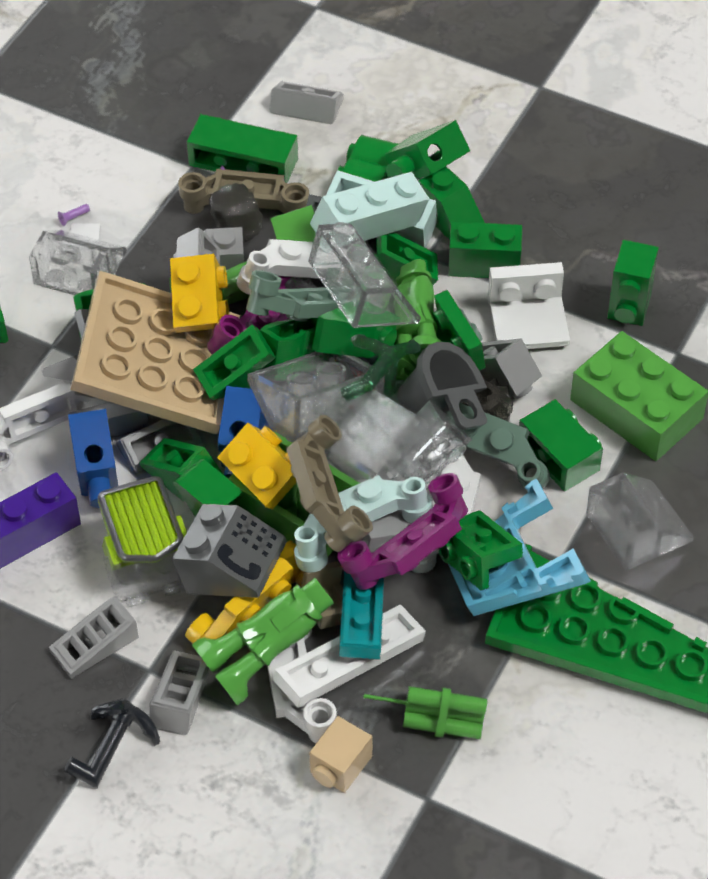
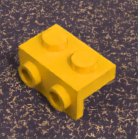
[170,253,230,333]
[217,422,296,510]

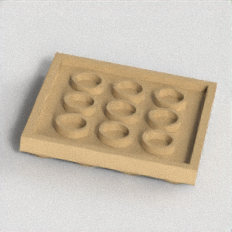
[70,271,240,435]

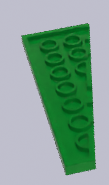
[485,544,708,713]

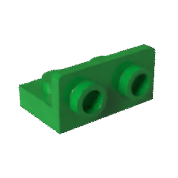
[432,290,486,371]
[438,510,523,591]

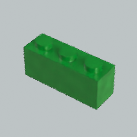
[187,114,298,183]

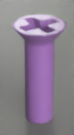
[58,204,90,226]

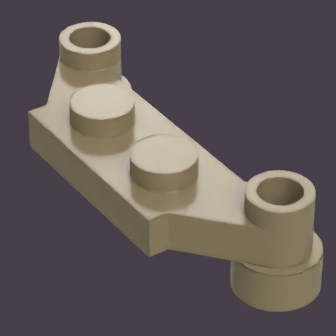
[178,169,310,214]
[286,414,373,552]

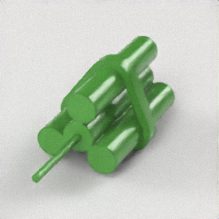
[364,686,487,739]

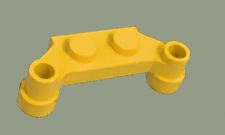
[185,541,304,643]

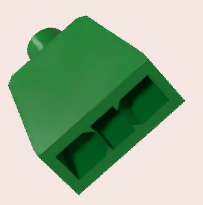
[385,120,470,180]

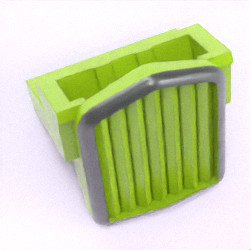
[98,476,187,571]

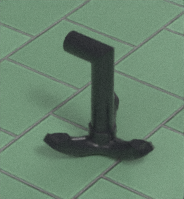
[64,698,160,789]

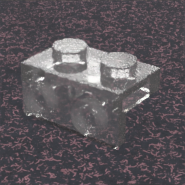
[103,552,185,607]

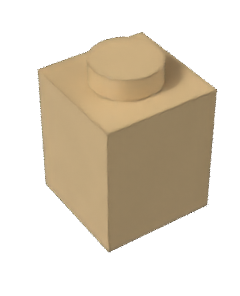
[309,716,372,793]

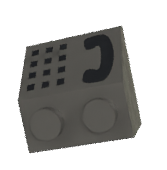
[172,504,287,598]

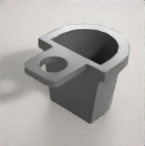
[397,342,487,430]

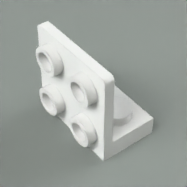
[488,262,570,349]

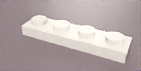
[273,604,426,708]

